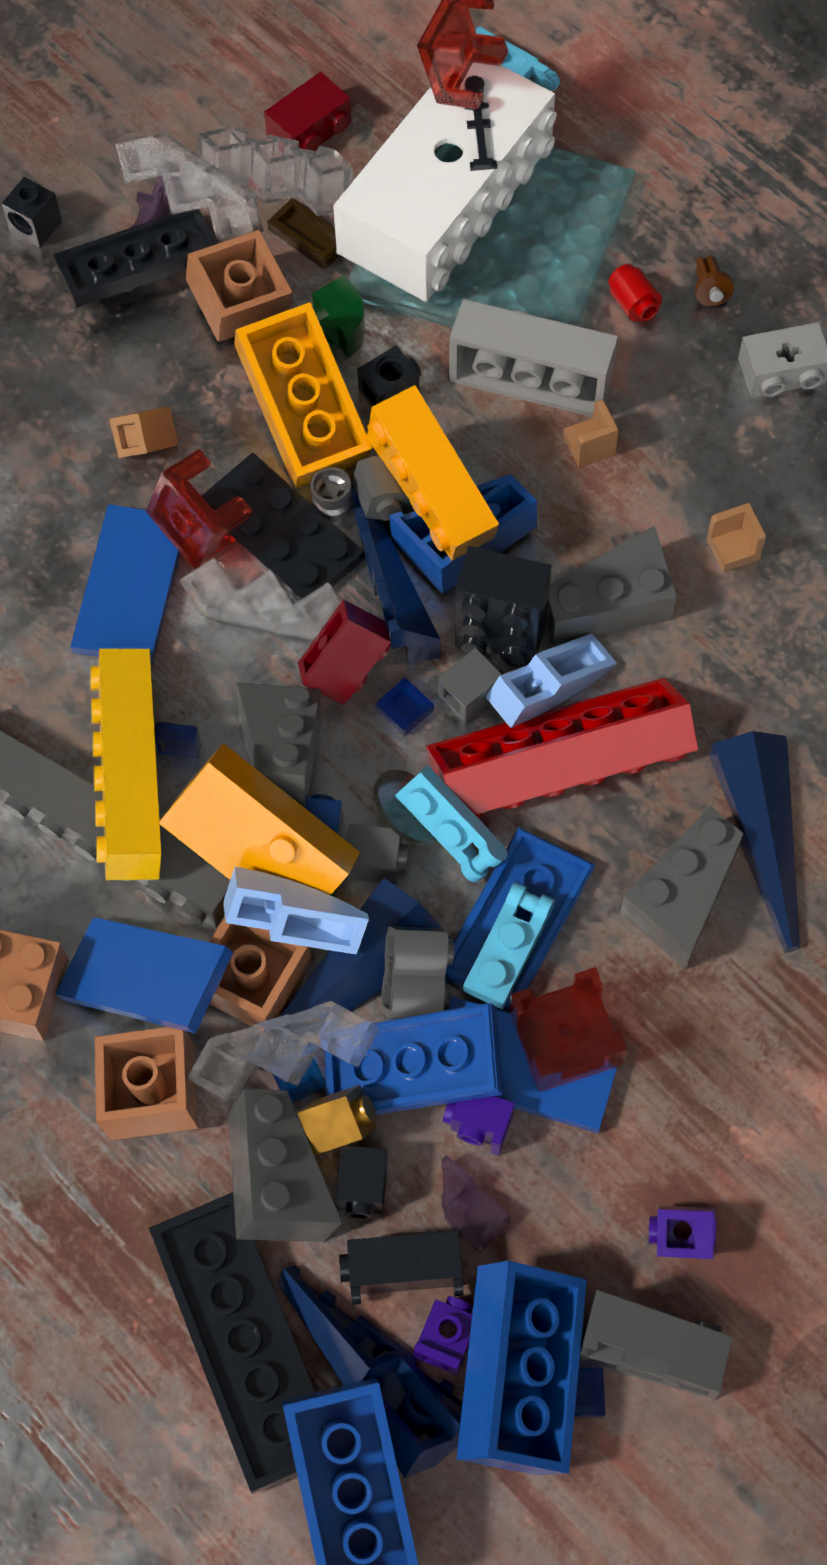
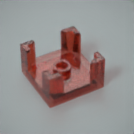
[417,0,508,109]
[145,449,252,572]
[509,967,627,1092]

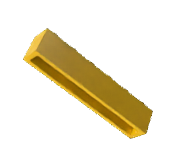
[90,649,161,880]

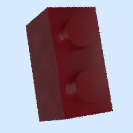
[264,71,352,163]
[298,599,391,705]

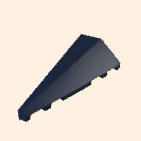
[351,485,441,664]
[709,731,800,954]
[250,878,453,1071]
[277,1265,463,1478]

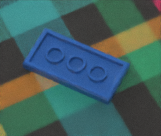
[70,504,188,666]
[445,827,595,1015]
[55,917,233,1033]
[448,997,623,1134]
[323,1003,503,1115]

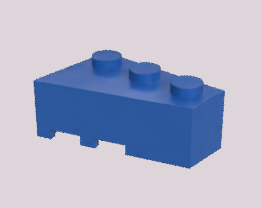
[389,474,537,594]

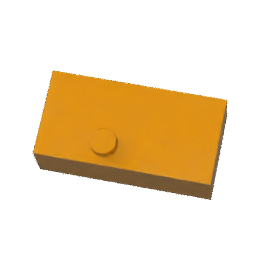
[234,302,372,489]
[159,743,360,895]

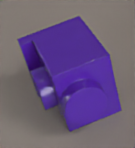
[442,1096,515,1156]
[649,1206,717,1259]
[413,1296,473,1376]

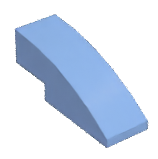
[486,633,617,728]
[223,866,369,954]

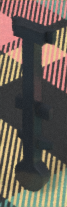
[464,75,497,171]

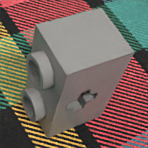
[738,322,827,398]

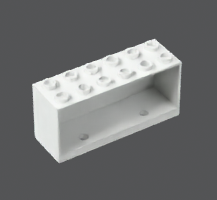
[333,47,557,303]

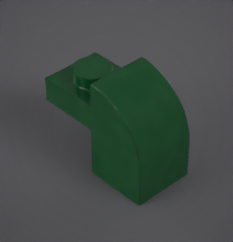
[312,275,365,358]

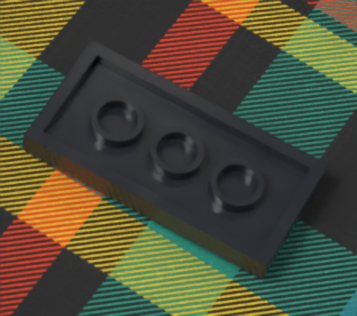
[53,205,218,308]
[194,452,365,610]

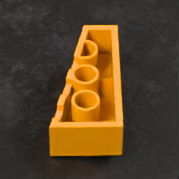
[367,385,499,561]

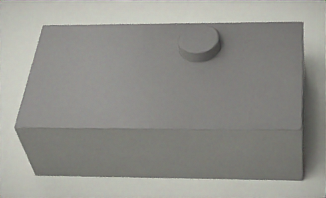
[449,299,618,417]

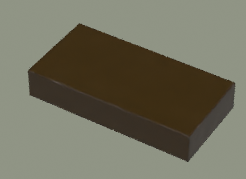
[267,198,340,270]

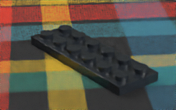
[149,1192,315,1495]

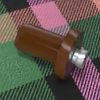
[694,255,734,306]

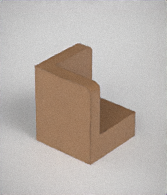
[563,400,618,468]
[109,406,178,458]
[706,503,766,573]

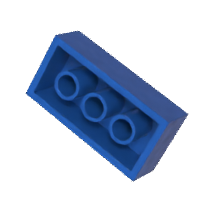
[456,1260,587,1475]
[281,1378,419,1565]

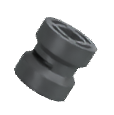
[310,466,352,522]

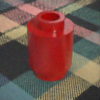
[608,264,662,322]

